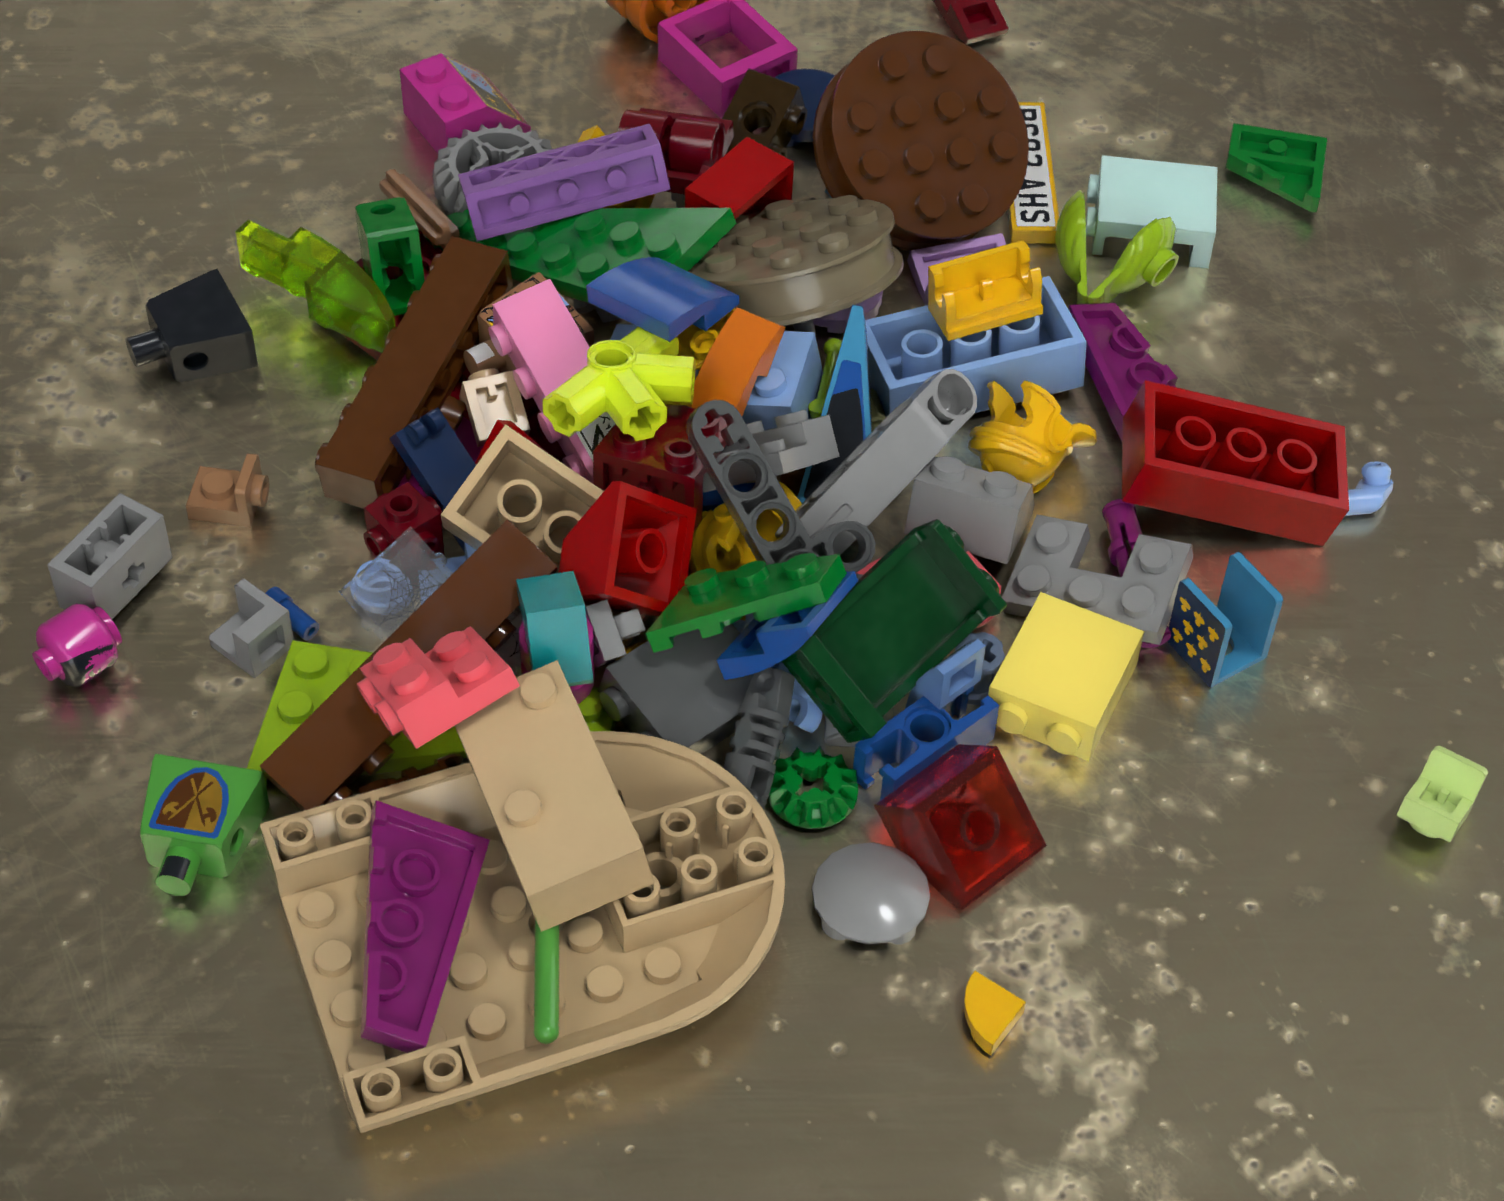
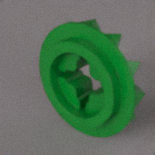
[768,746,859,829]

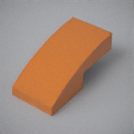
[686,307,786,416]

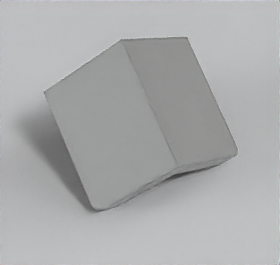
[209,578,294,678]

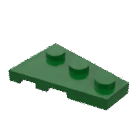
[646,553,847,653]

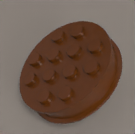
[813,31,1029,251]

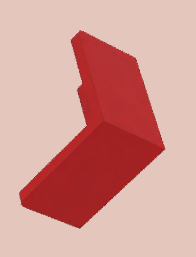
[685,137,794,219]

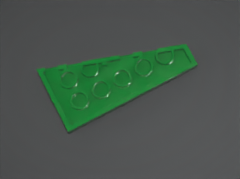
[426,208,737,304]

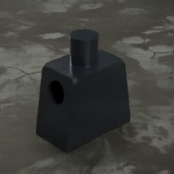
[125,269,258,383]

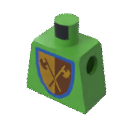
[140,754,270,896]

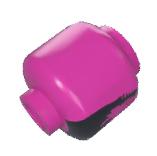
[32,603,122,687]

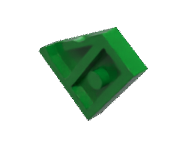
[1226,123,1327,212]

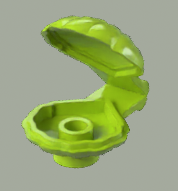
[1055,190,1179,305]

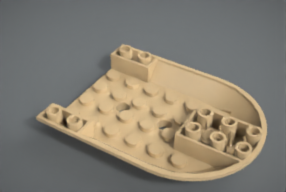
[260,731,785,1133]

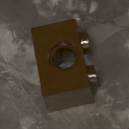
[722,68,807,157]

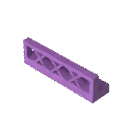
[458,124,671,241]

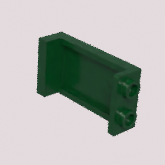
[781,519,1007,743]

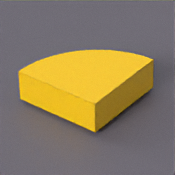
[964,970,1026,1056]

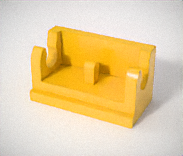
[928,240,1043,341]

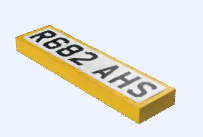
[1007,102,1059,244]

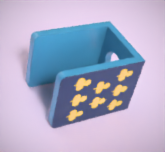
[1167,552,1283,688]

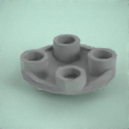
[812,842,930,945]

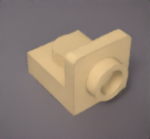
[459,368,531,447]

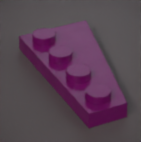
[1068,303,1178,441]
[361,800,490,1053]

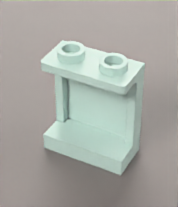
[1086,155,1217,269]

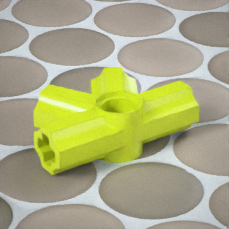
[542,327,696,442]

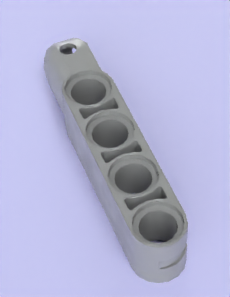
[775,369,977,555]

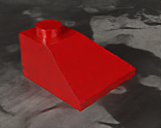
[558,481,697,617]

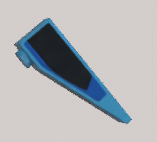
[798,305,873,503]

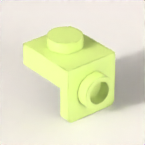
[1396,746,1488,842]

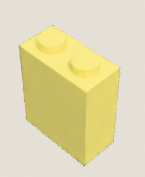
[988,592,1144,762]

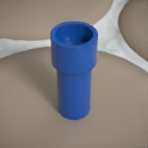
[265,587,320,641]

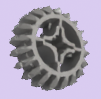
[432,122,553,216]

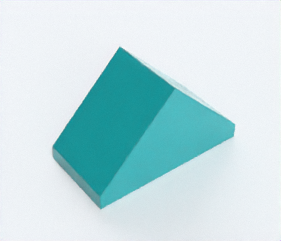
[516,571,593,687]

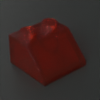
[874,744,1047,909]

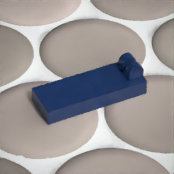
[389,407,476,553]

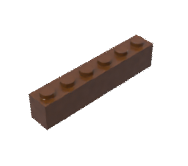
[315,236,513,509]
[260,519,558,811]

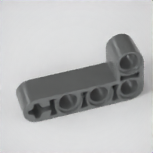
[686,400,876,573]

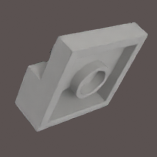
[703,409,840,492]

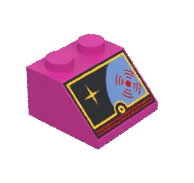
[399,53,531,153]

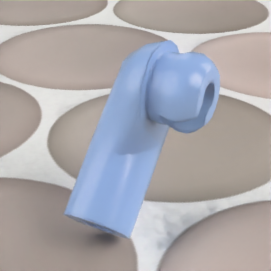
[1345,461,1394,516]

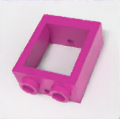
[658,0,798,119]

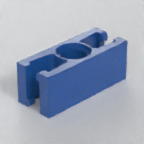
[853,686,999,814]

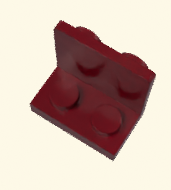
[593,404,727,531]

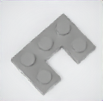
[1002,514,1194,645]

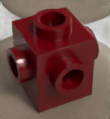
[363,482,445,579]

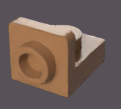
[186,453,270,527]

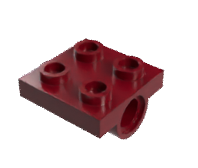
[618,108,734,195]

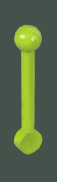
[808,338,842,418]

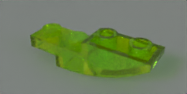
[235,220,395,353]

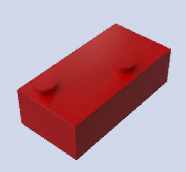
[1122,380,1349,546]

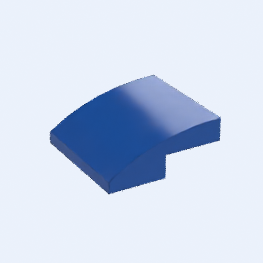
[586,257,740,342]
[716,571,858,680]

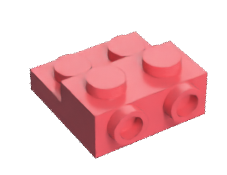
[356,626,520,749]

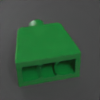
[355,197,425,319]

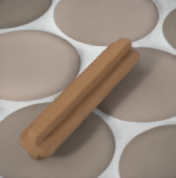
[379,169,459,249]

